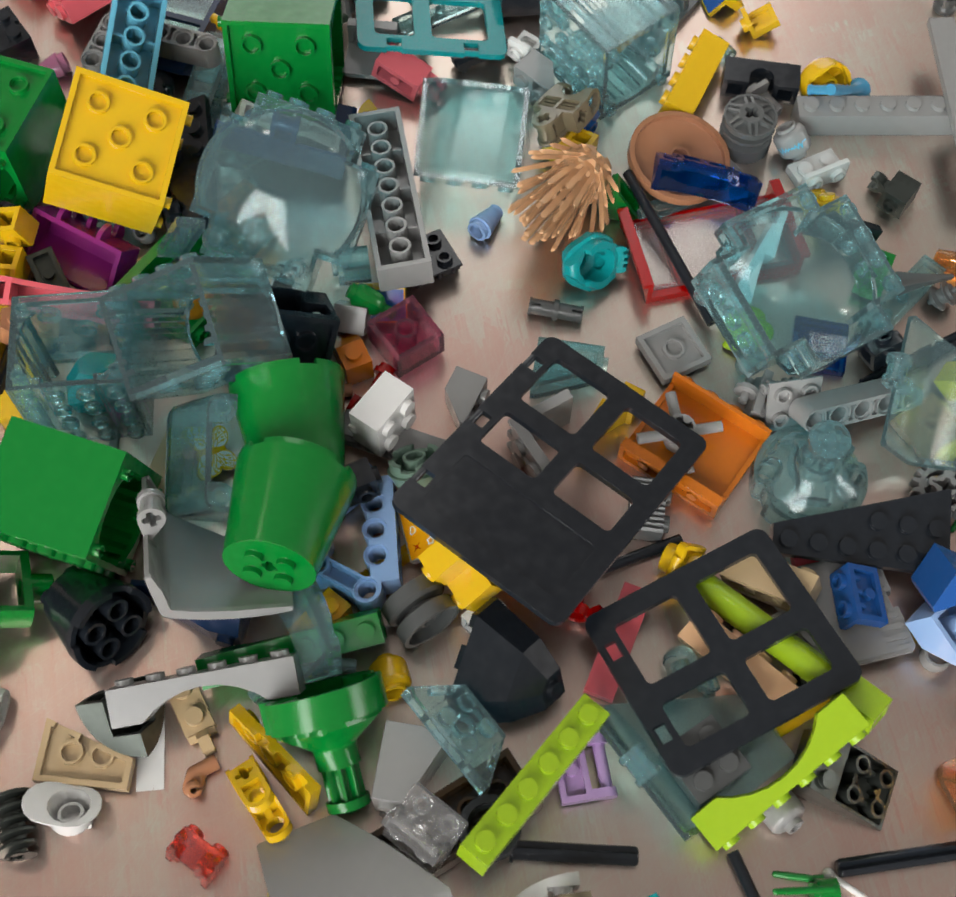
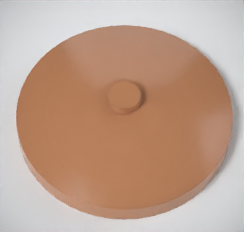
[627,111,730,206]

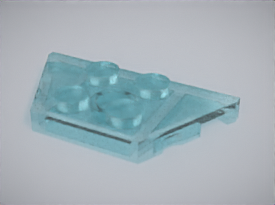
[401,684,506,795]

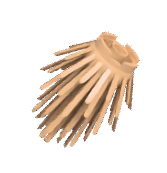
[508,137,619,251]

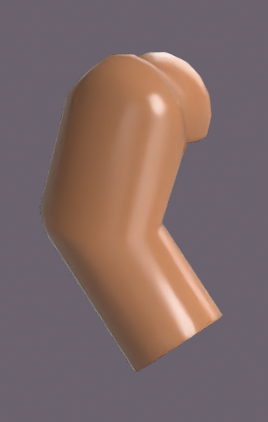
[182,754,221,799]

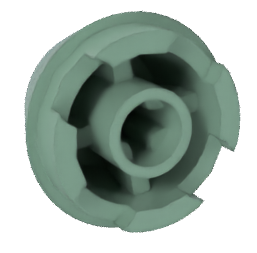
[387,443,439,489]

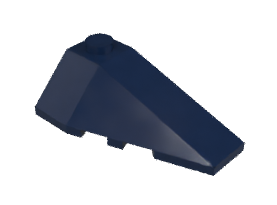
[130,579,251,647]

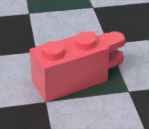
[371,43,446,103]

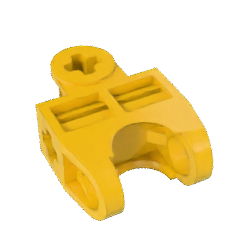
[225,754,293,843]

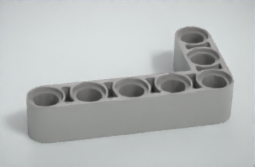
[80,12,222,73]

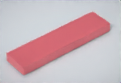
[583,582,646,704]

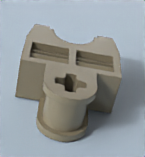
[531,82,601,147]

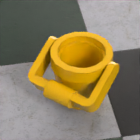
[658,542,707,575]

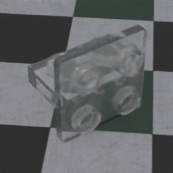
[381,782,468,875]

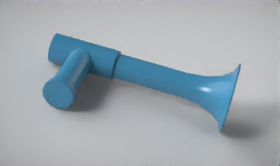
[807,78,871,96]

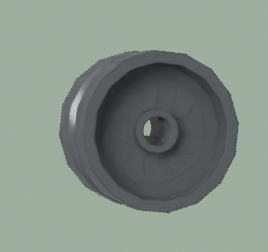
[381,574,460,648]

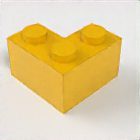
[418,541,502,612]

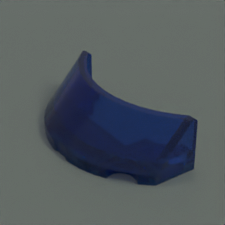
[651,152,763,214]

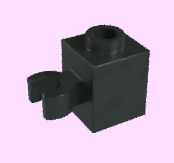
[867,170,922,219]

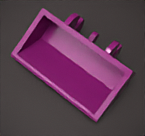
[23,205,140,294]

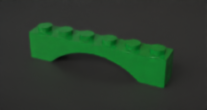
[195,607,387,690]

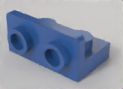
[830,562,889,630]

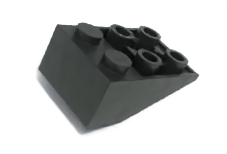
[791,729,898,831]

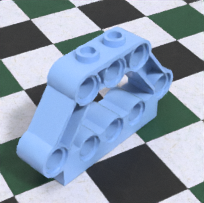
[312,463,403,612]

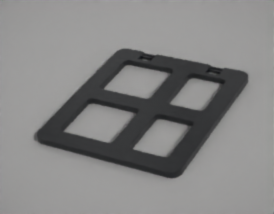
[585,529,862,778]

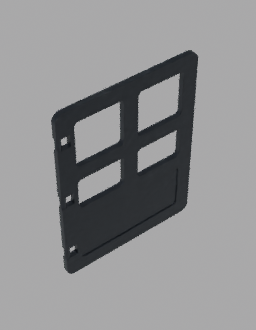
[392,337,706,626]

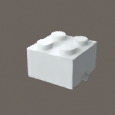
[347,370,416,457]

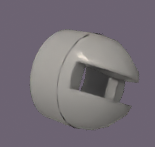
[133,227,157,244]

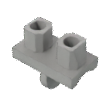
[734,369,774,422]

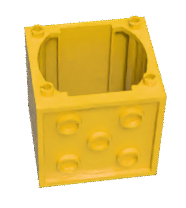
[43,66,193,234]

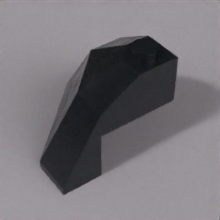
[443,597,565,724]

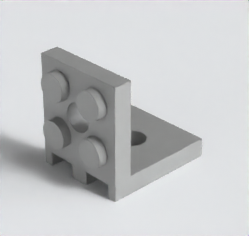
[507,388,574,478]

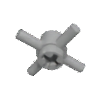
[636,391,723,474]

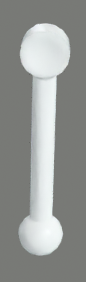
[822,867,869,897]

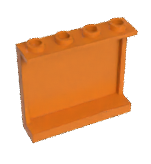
[617,371,773,519]

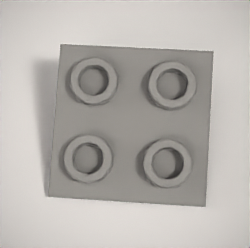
[760,374,823,432]

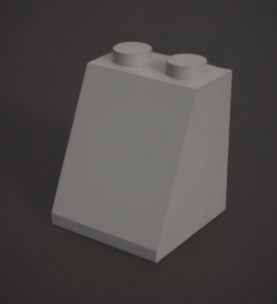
[371,720,451,819]

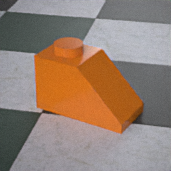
[333,333,374,385]

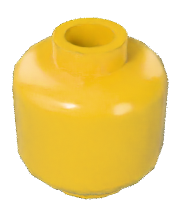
[369,653,412,701]

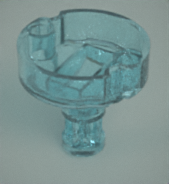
[749,420,868,524]

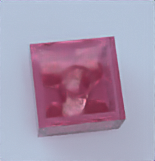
[366,295,445,378]

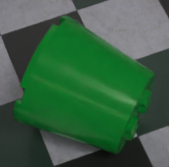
[228,358,345,466]
[222,436,357,592]

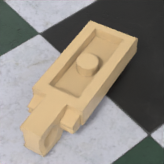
[170,687,217,757]

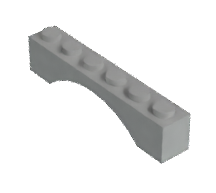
[104,648,306,729]

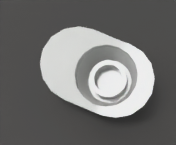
[21,782,102,836]

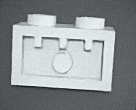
[785,148,851,194]

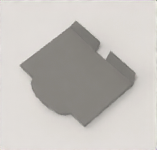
[795,561,916,666]

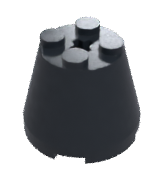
[40,566,152,671]

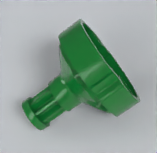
[258,670,389,815]

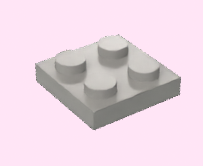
[635,316,712,385]

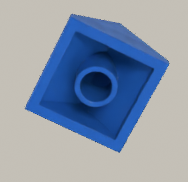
[911,543,956,613]

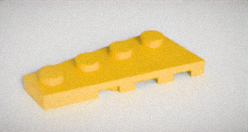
[229,703,321,816]

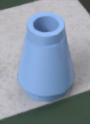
[468,204,503,241]

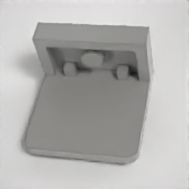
[343,18,399,80]

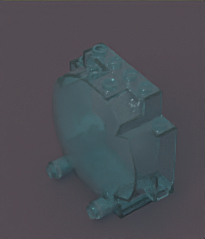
[189,90,382,292]
[691,183,905,380]

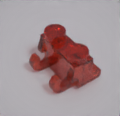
[165,824,229,889]

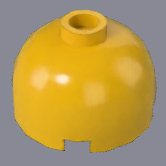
[799,57,851,96]

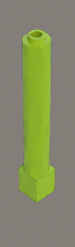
[696,575,893,735]

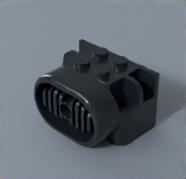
[213,279,340,382]

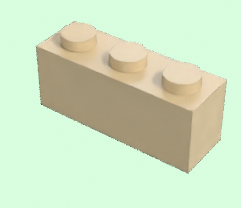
[720,557,822,611]

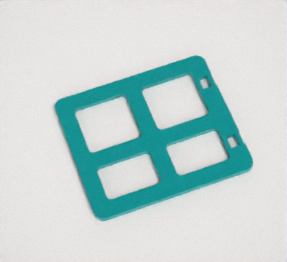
[355,0,507,60]

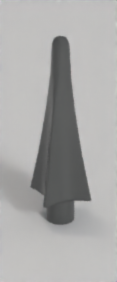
[884,271,954,297]

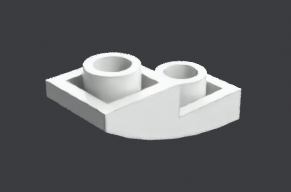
[516,871,580,897]

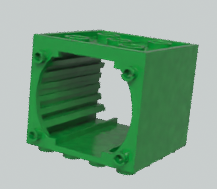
[217,0,345,120]
[0,55,67,210]
[0,416,163,578]

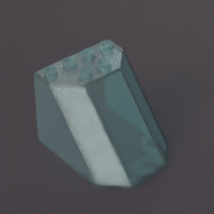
[413,76,536,193]

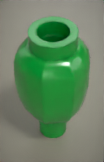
[345,282,395,318]

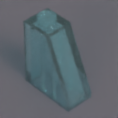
[530,337,609,399]

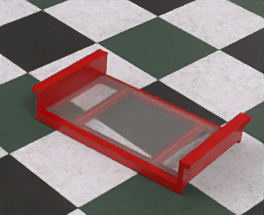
[617,179,810,304]

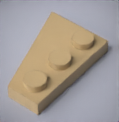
[32,718,136,793]

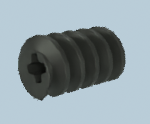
[0,787,38,862]

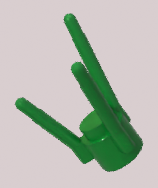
[772,871,841,897]

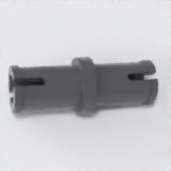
[527,297,584,324]

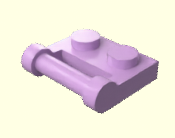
[557,733,618,806]

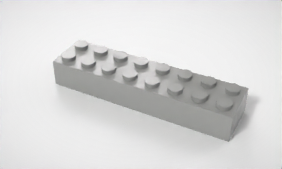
[348,106,434,292]

